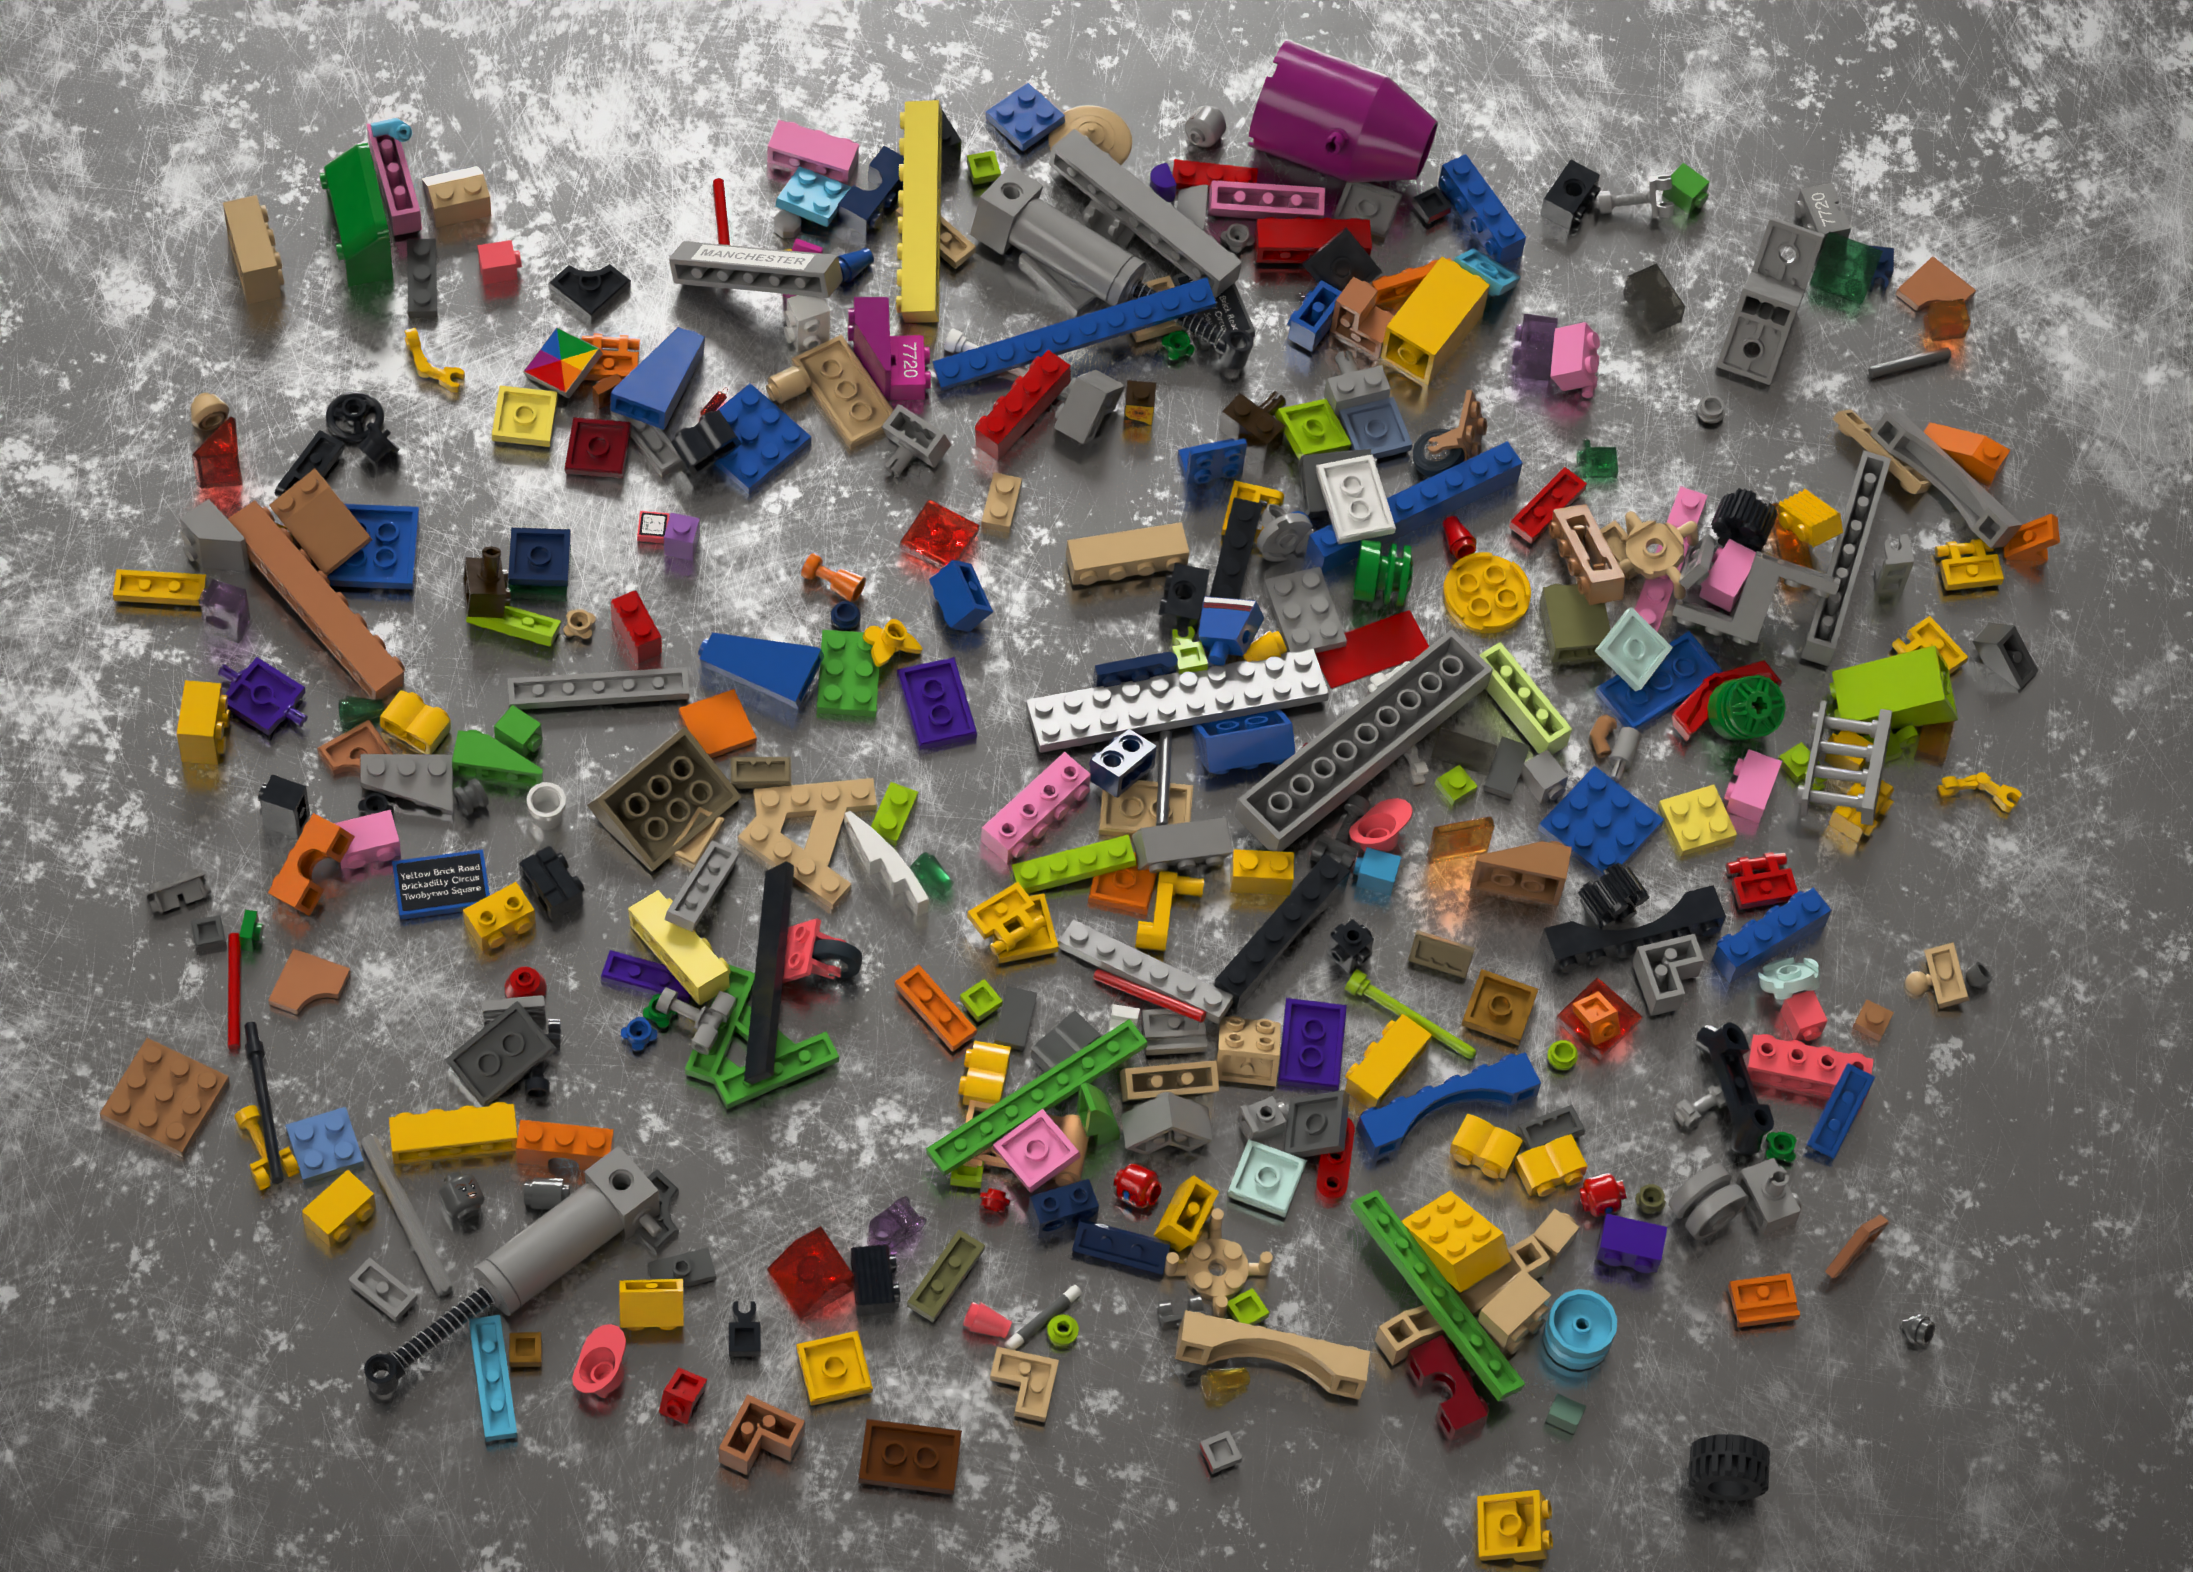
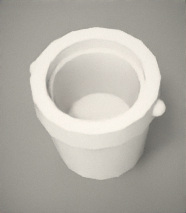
[527,782,566,830]

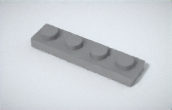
[664,841,740,932]

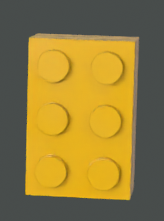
[1401,1190,1511,1293]

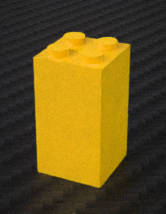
[1380,256,1490,386]

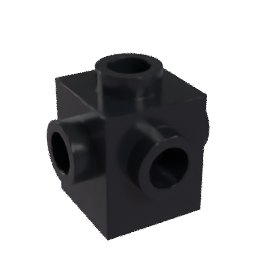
[1328,919,1374,973]

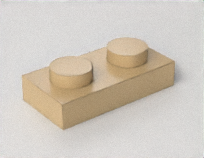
[981,472,1022,533]

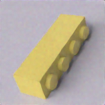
[628,890,731,1006]

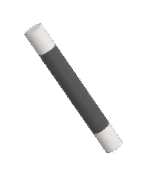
[1004,1284,1082,1350]

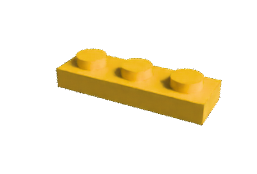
[113,569,207,606]

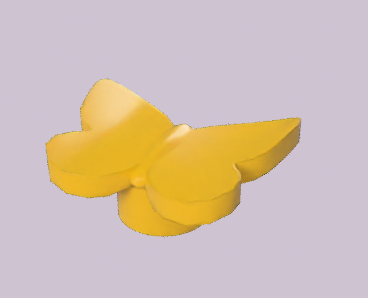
[863,619,923,667]

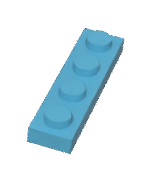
[469,1315,517,1442]

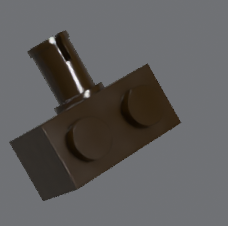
[1219,391,1286,462]
[463,546,511,618]

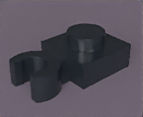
[729,1301,761,1357]

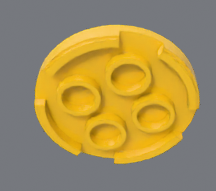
[1443,552,1531,633]

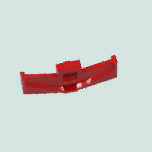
[1672,660,1782,741]

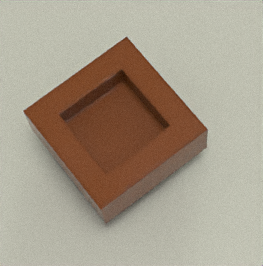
[592,373,622,410]

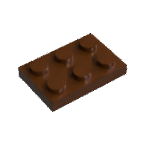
[858,1419,962,1495]

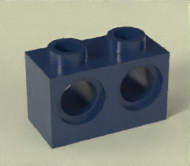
[1089,729,1157,798]
[1028,1179,1099,1238]

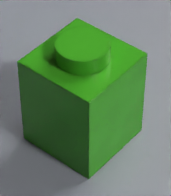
[1662,163,1710,215]
[494,705,543,758]

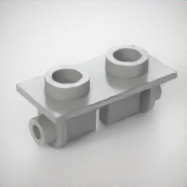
[145,869,212,914]

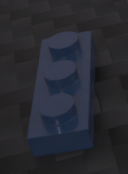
[1072,1218,1171,1275]

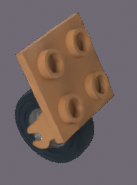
[1413,390,1487,478]

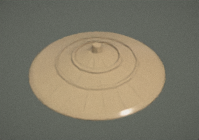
[1048,105,1132,165]

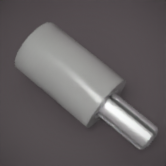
[1610,727,1642,782]

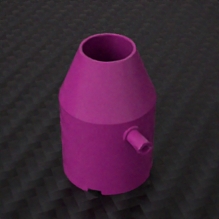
[1248,40,1438,183]

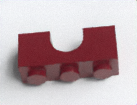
[1406,1335,1489,1442]

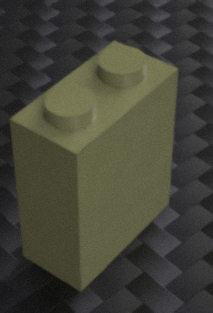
[1539,584,1611,663]

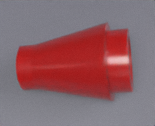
[1442,516,1477,559]

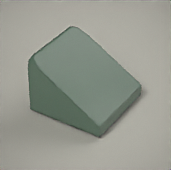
[1545,1393,1586,1434]

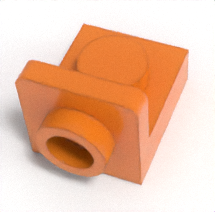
[1573,991,1620,1045]

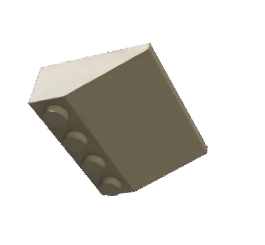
[587,726,742,872]

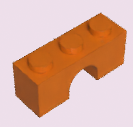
[268,813,355,916]
[516,1119,614,1170]

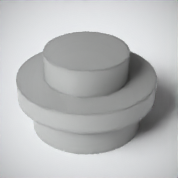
[1697,395,1726,423]

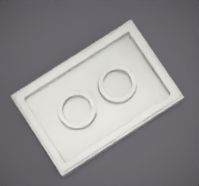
[1315,454,1396,544]

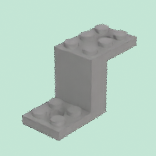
[1716,217,1825,385]
[1672,551,1841,646]

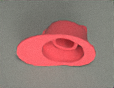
[1349,798,1413,853]
[572,1324,626,1398]

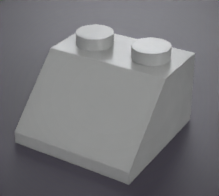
[180,499,250,571]

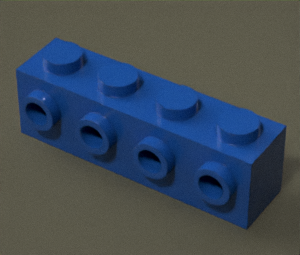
[1438,154,1526,265]
[1712,887,1832,983]

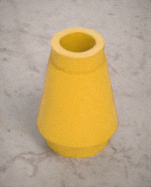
[1243,631,1287,662]

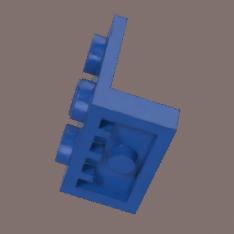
[1178,438,1247,484]

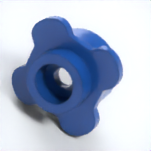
[620,1016,658,1051]

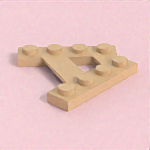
[738,778,877,910]

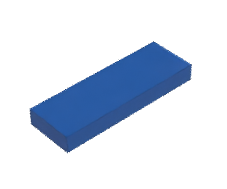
[1806,1063,1875,1159]

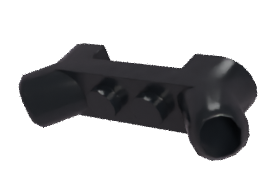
[1696,1022,1774,1155]

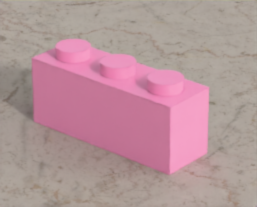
[767,120,859,185]

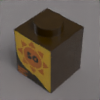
[1123,380,1156,425]

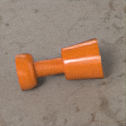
[801,553,866,603]

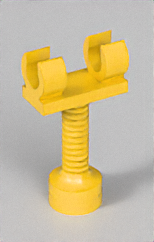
[234,1105,300,1190]

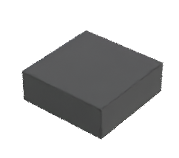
[190,915,227,952]

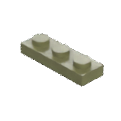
[907,1229,985,1322]

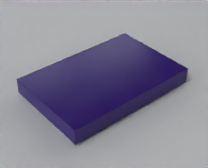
[897,657,977,751]
[1277,998,1347,1092]

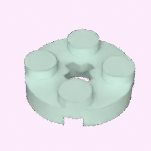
[1758,957,1820,1000]

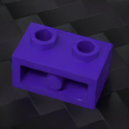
[1596,1213,1668,1273]

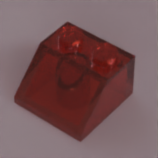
[767,1226,854,1321]

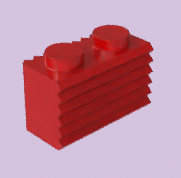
[611,591,662,664]

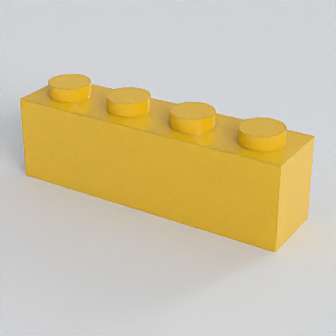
[389,1102,517,1164]

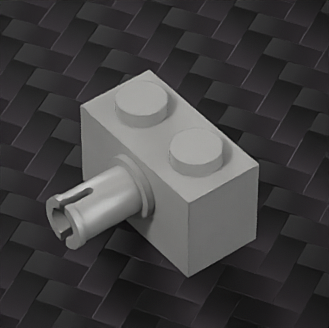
[1324,350,1391,419]
[882,404,951,477]
[1736,1158,1802,1235]

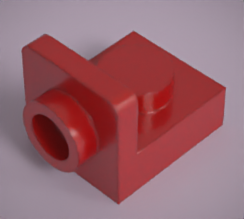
[659,1367,707,1424]

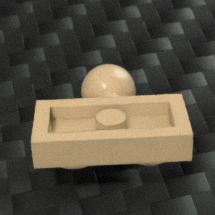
[1905,942,1969,1008]

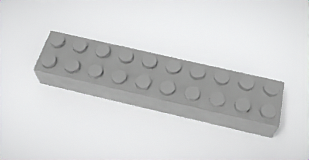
[1234,629,1493,852]

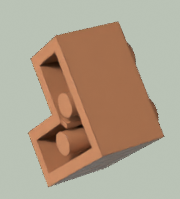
[1330,277,1394,359]
[719,1394,805,1475]

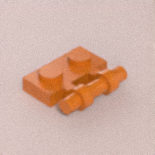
[582,333,640,381]

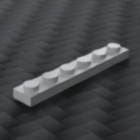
[508,667,689,709]
[1058,919,1234,1024]

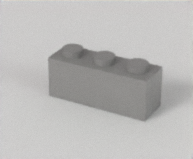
[1132,818,1233,873]

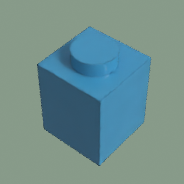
[1353,847,1401,896]

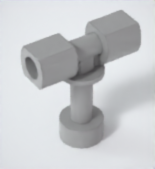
[656,987,736,1055]

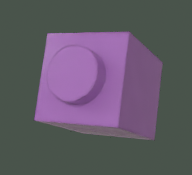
[664,513,700,561]

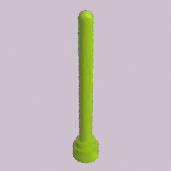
[1345,969,1476,1059]

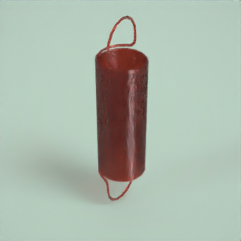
[699,387,728,419]

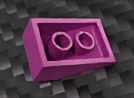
[847,297,891,401]

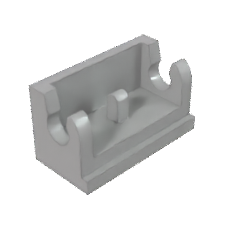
[1874,534,1915,594]

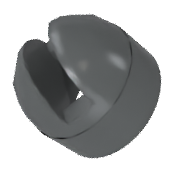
[1965,962,1992,989]

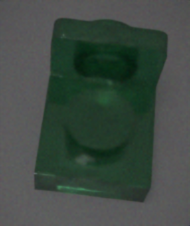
[1576,439,1618,478]

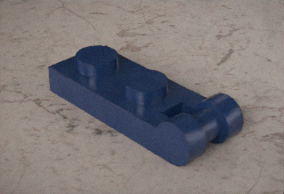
[1093,652,1178,688]

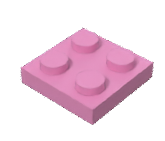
[993,1109,1081,1193]

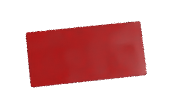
[1315,610,1429,688]

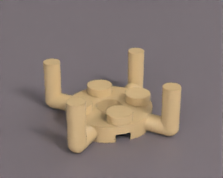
[1618,511,1699,599]
[1164,1208,1273,1318]

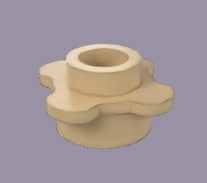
[563,609,596,639]

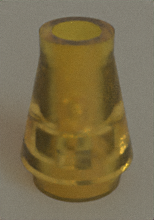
[1201,1367,1250,1400]

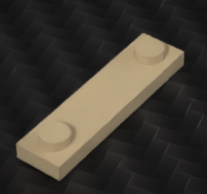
[1833,409,1932,494]

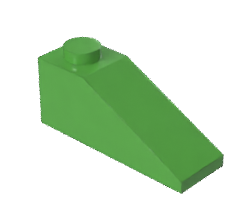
[452,730,543,787]

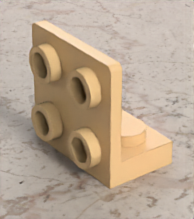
[1217,1016,1281,1086]

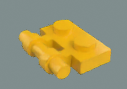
[1935,538,2004,591]
[1891,616,1968,673]
[967,882,1047,955]

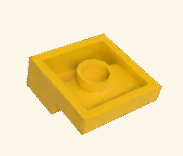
[1477,1490,1553,1562]

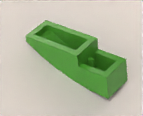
[1077,1083,1120,1146]

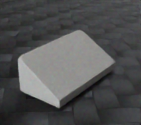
[1177,185,1208,231]

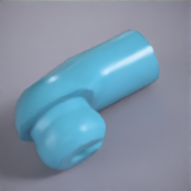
[370,118,412,142]

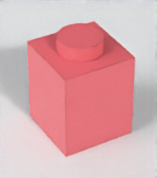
[477,240,522,285]
[1780,990,1828,1041]

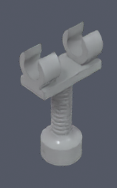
[1598,174,1675,219]

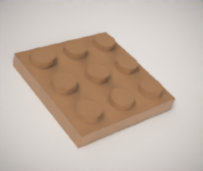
[99,1038,230,1157]

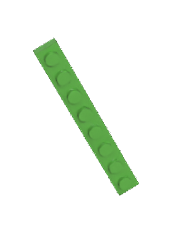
[926,1019,1147,1176]
[1350,1190,1525,1402]

